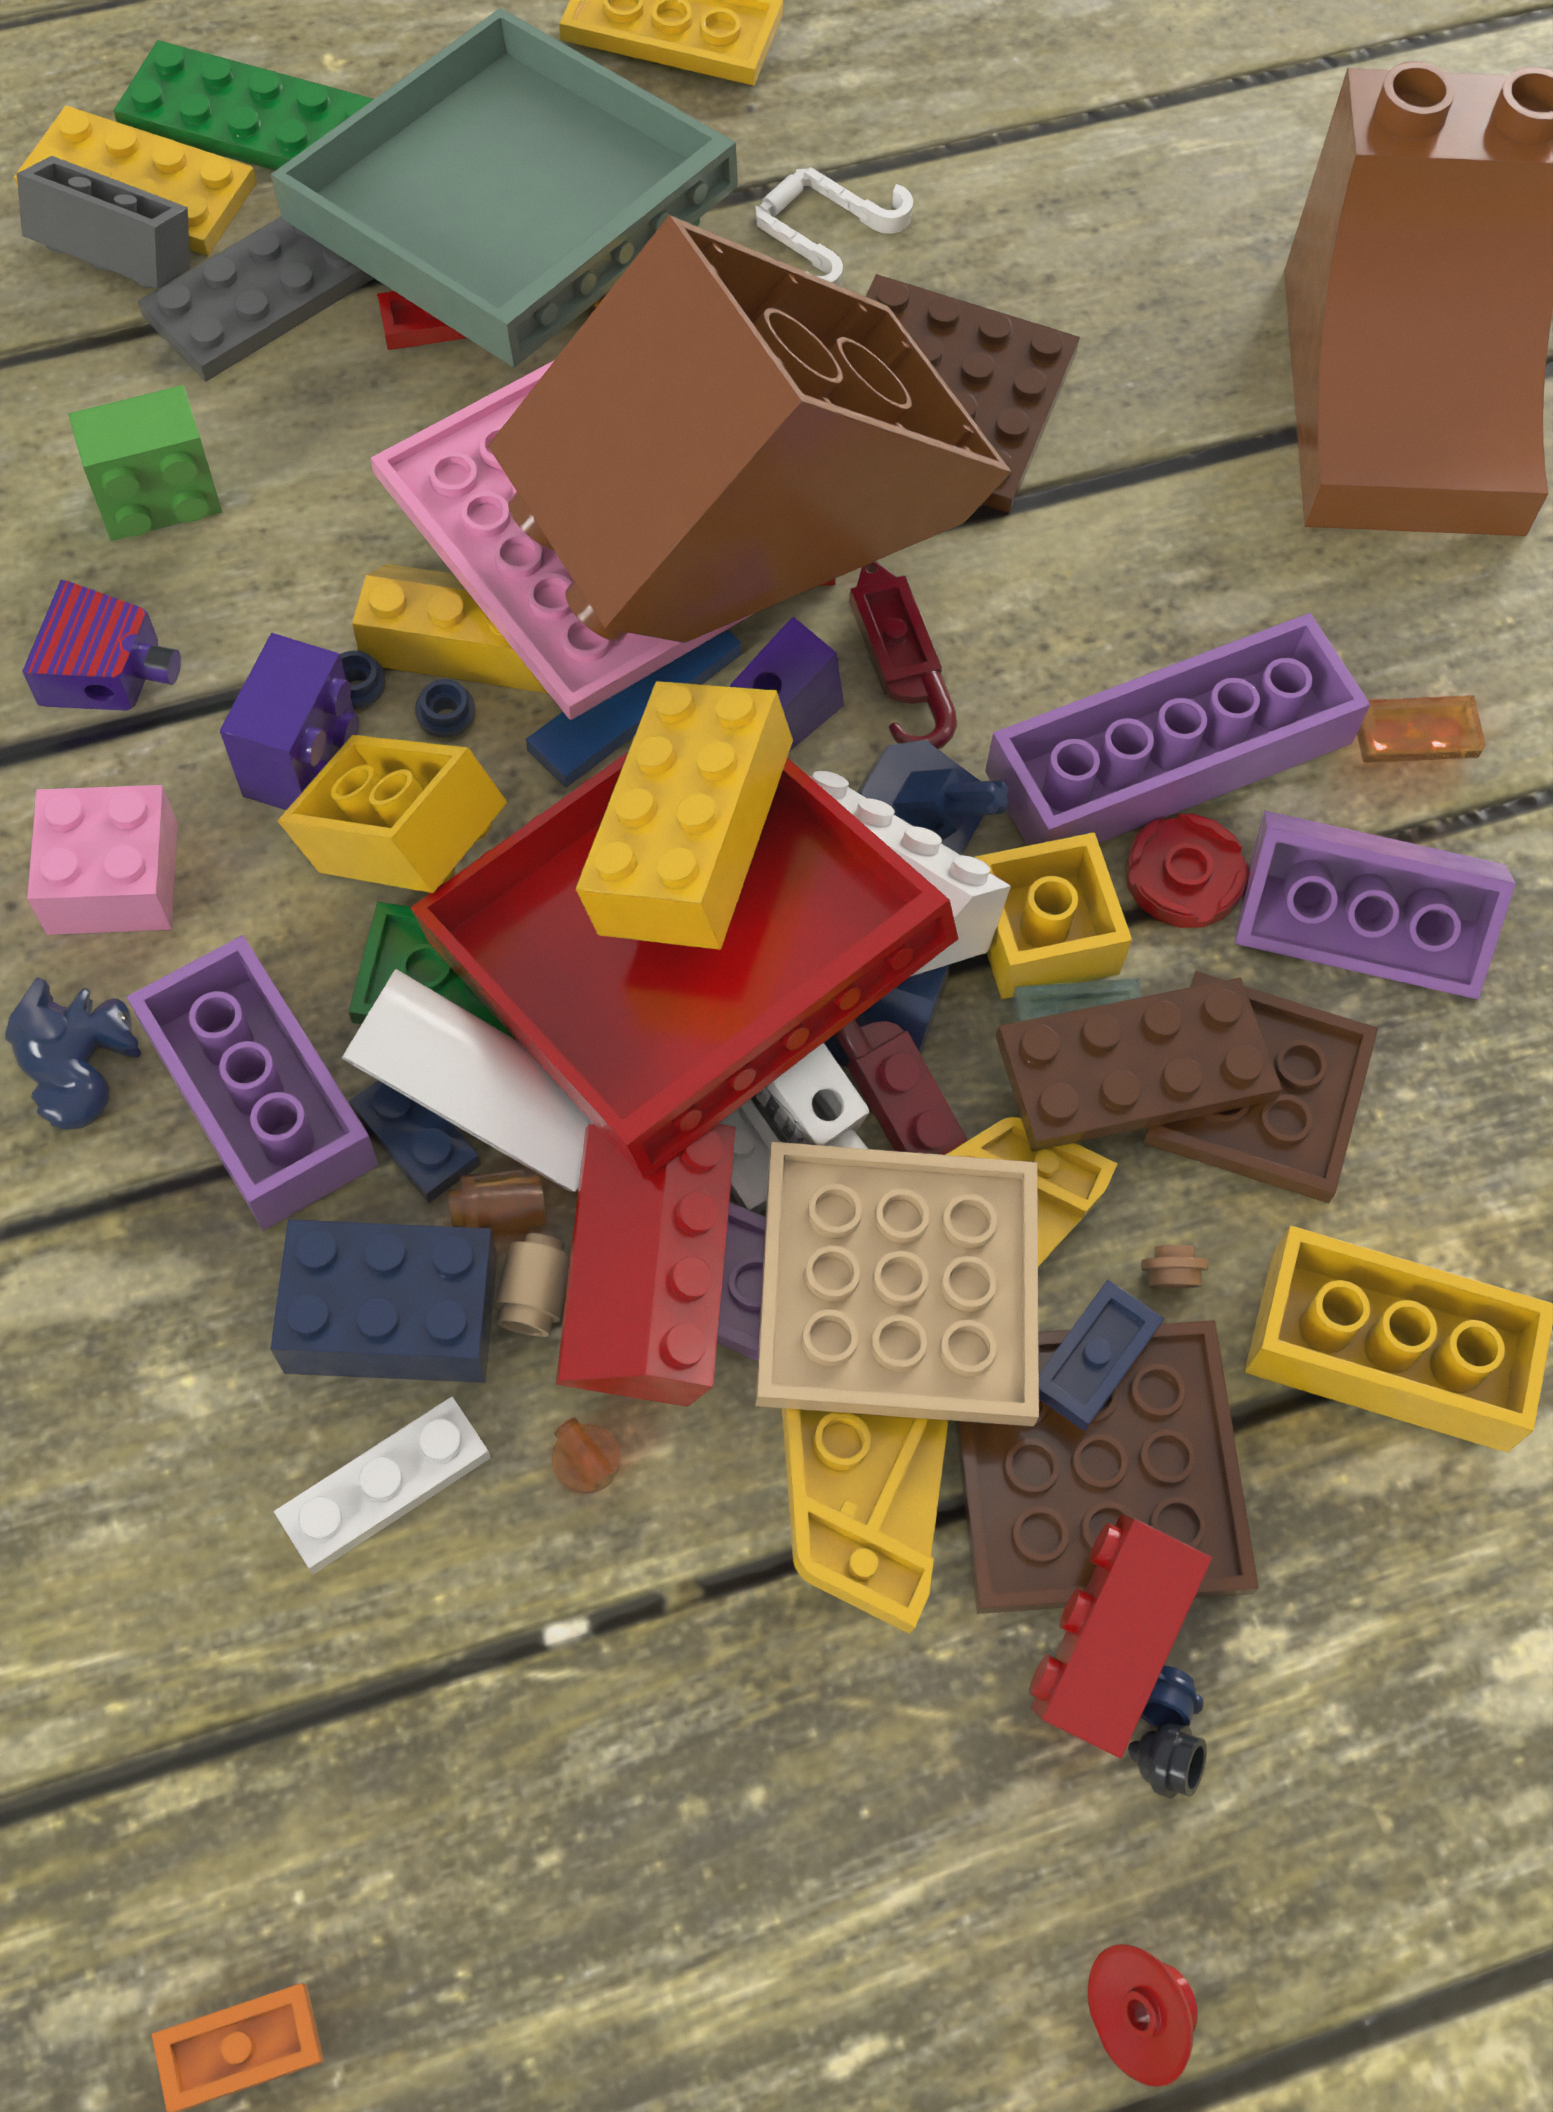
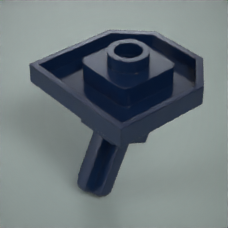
[857,740,1010,855]

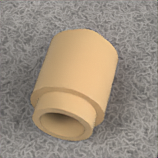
[494,1233,571,1337]

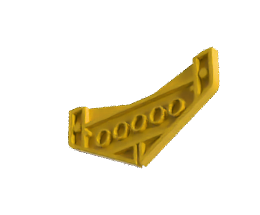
[782,1117,1118,1634]

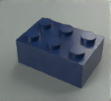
[270,1219,498,1383]

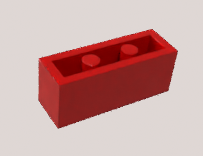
[1029,1514,1213,1759]

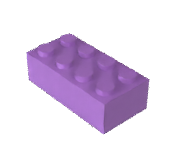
[126,935,379,1231]

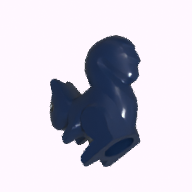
[5,977,141,1130]

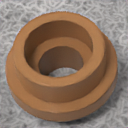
[1141,1245,1208,1288]

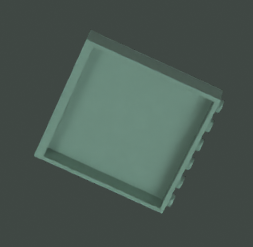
[270,8,738,368]

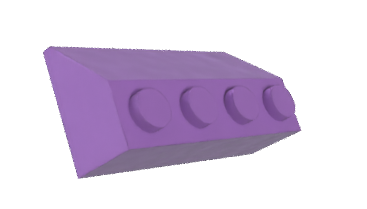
[1235,810,1516,1000]

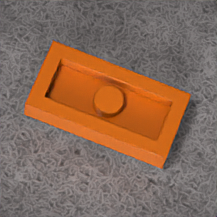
[151,1983,325,2112]

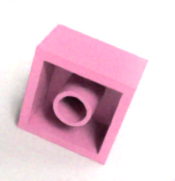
[27,785,178,935]

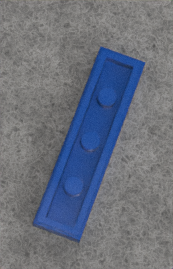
[526,630,742,788]

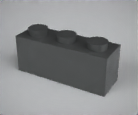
[17,156,190,289]

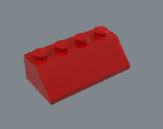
[555,1123,736,1407]

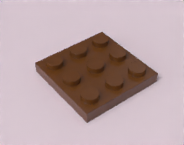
[1142,971,1378,1203]

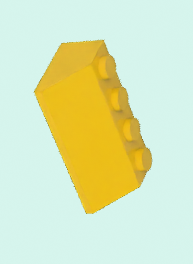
[352,564,549,694]

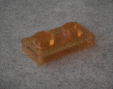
[1357,695,1486,763]

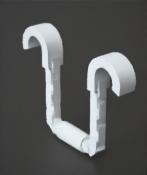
[755,167,913,286]

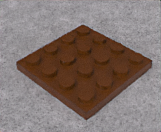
[865,274,1080,513]
[955,1320,1259,1614]

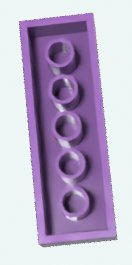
[985,613,1371,846]

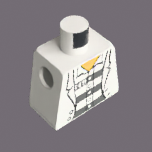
[751,1043,870,1149]

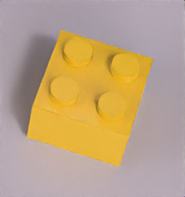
[975,832,1132,999]

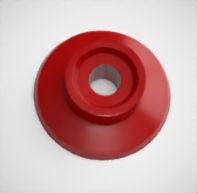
[1088,1944,1198,2087]

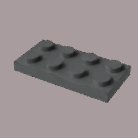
[138,216,375,382]

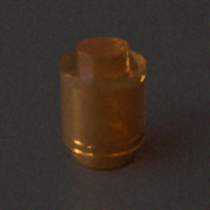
[448,1169,545,1238]

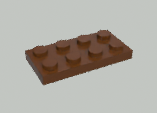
[995,977,1282,1151]

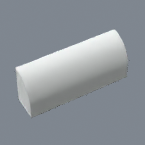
[341,969,593,1192]

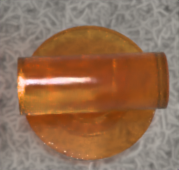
[552,1417,621,1494]

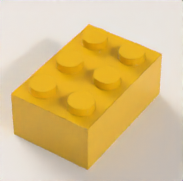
[277,735,508,893]

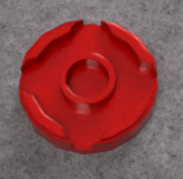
[1125,813,1249,928]

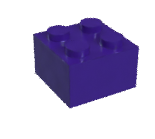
[220,633,359,810]

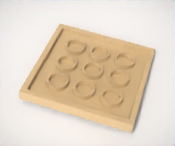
[755,1142,1039,1426]

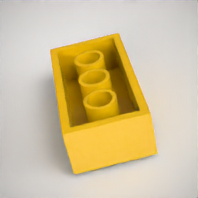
[576,681,793,950]
[1244,1225,1553,1453]

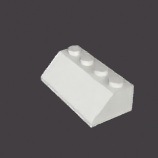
[809,771,1011,976]

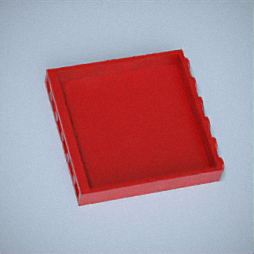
[410,751,959,1180]

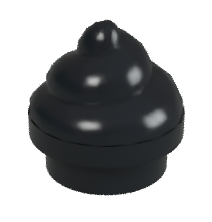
[1128,1722,1207,1799]

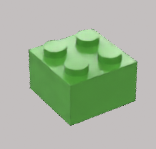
[68,385,222,541]

